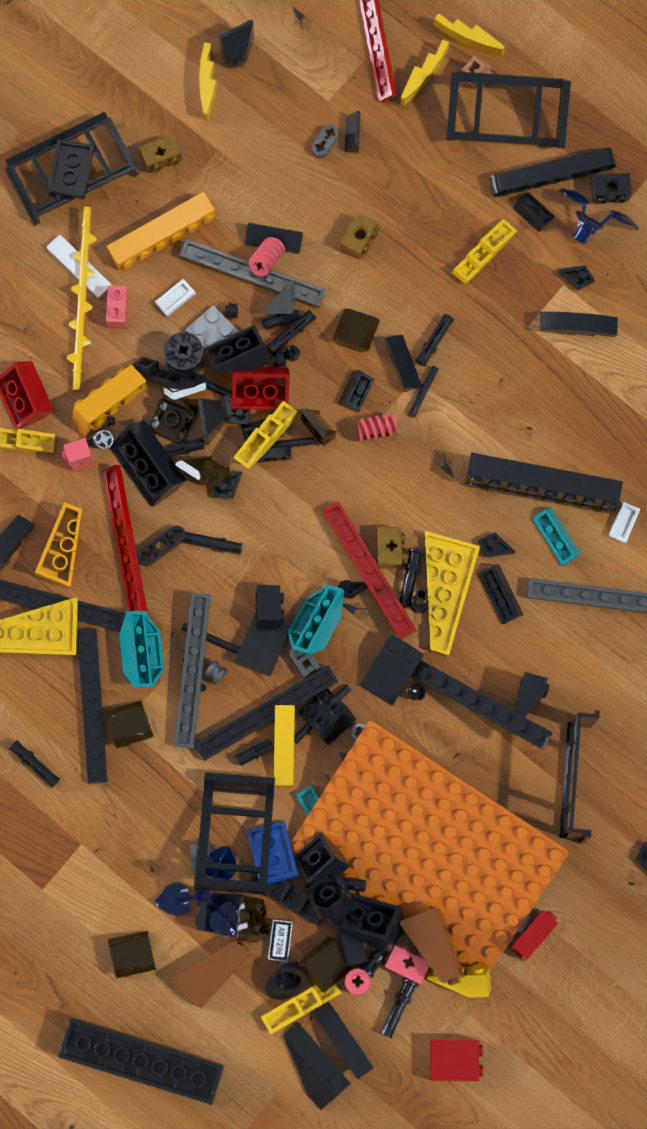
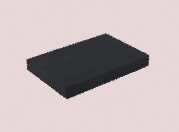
[47,139,95,200]
[235,613,292,677]

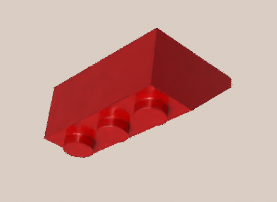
[0,361,54,430]
[231,367,290,410]

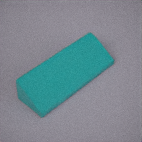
[532,507,582,566]

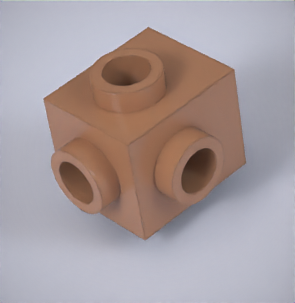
[462,56,492,87]

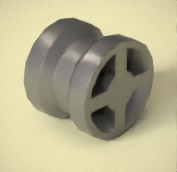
[92,430,114,449]
[204,660,228,685]

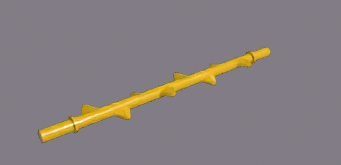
[67,207,97,391]

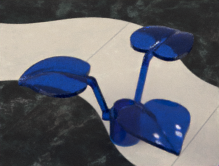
[559,188,639,244]
[155,846,238,937]

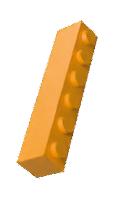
[107,192,216,270]

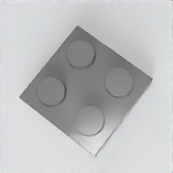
[186,305,239,349]

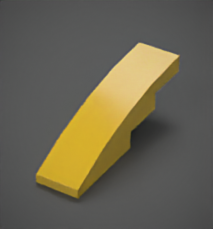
[433,13,505,57]
[400,40,449,106]
[199,42,217,121]
[452,219,517,285]
[233,401,299,469]
[0,428,55,453]
[274,705,295,786]
[261,982,342,1034]

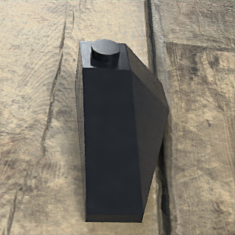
[283,1022,351,1110]

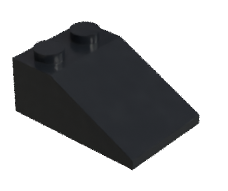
[204,325,273,372]
[360,633,424,706]
[507,672,550,734]
[331,893,404,952]

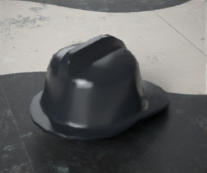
[265,960,307,1000]

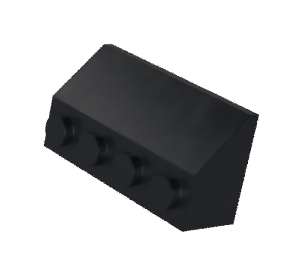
[110,420,187,507]

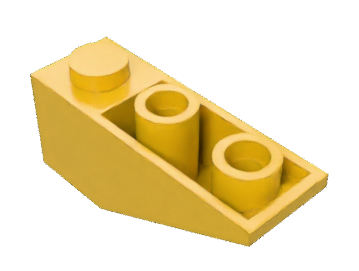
[427,965,491,998]

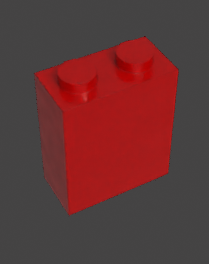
[509,910,559,961]
[430,1040,483,1081]

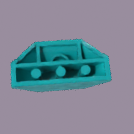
[287,585,344,655]
[119,611,164,688]

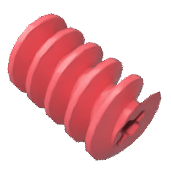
[249,237,285,276]
[357,413,398,442]
[345,969,370,995]

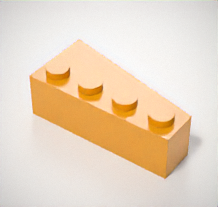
[71,364,146,438]
[35,502,82,590]

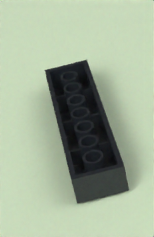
[465,452,623,513]
[58,1018,225,1105]

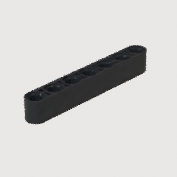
[489,147,617,197]

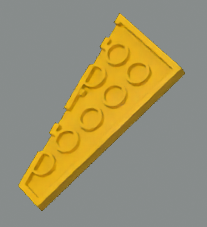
[424,531,480,656]
[0,597,78,655]

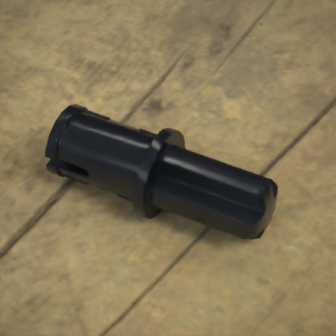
[262,309,300,330]
[167,437,205,457]
[235,739,274,766]

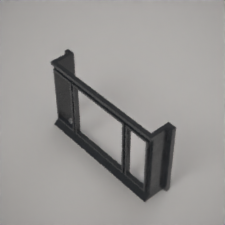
[446,71,571,149]
[5,112,140,226]
[559,710,600,844]
[194,772,275,896]

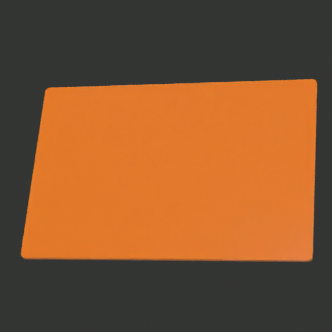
[290,720,569,972]

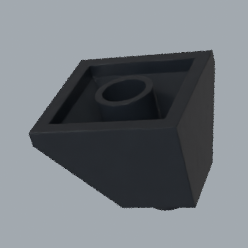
[219,19,254,69]
[198,399,228,445]
[294,832,350,885]

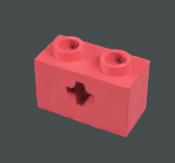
[106,285,129,329]
[62,438,95,472]
[384,944,429,985]

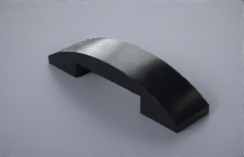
[132,357,206,390]

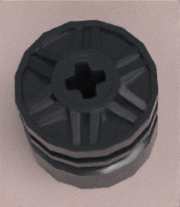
[164,332,205,376]

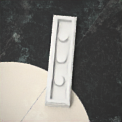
[47,235,112,299]

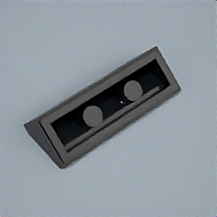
[245,223,303,254]
[385,335,422,393]
[478,564,523,625]

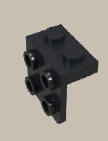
[299,689,356,745]
[195,890,244,934]

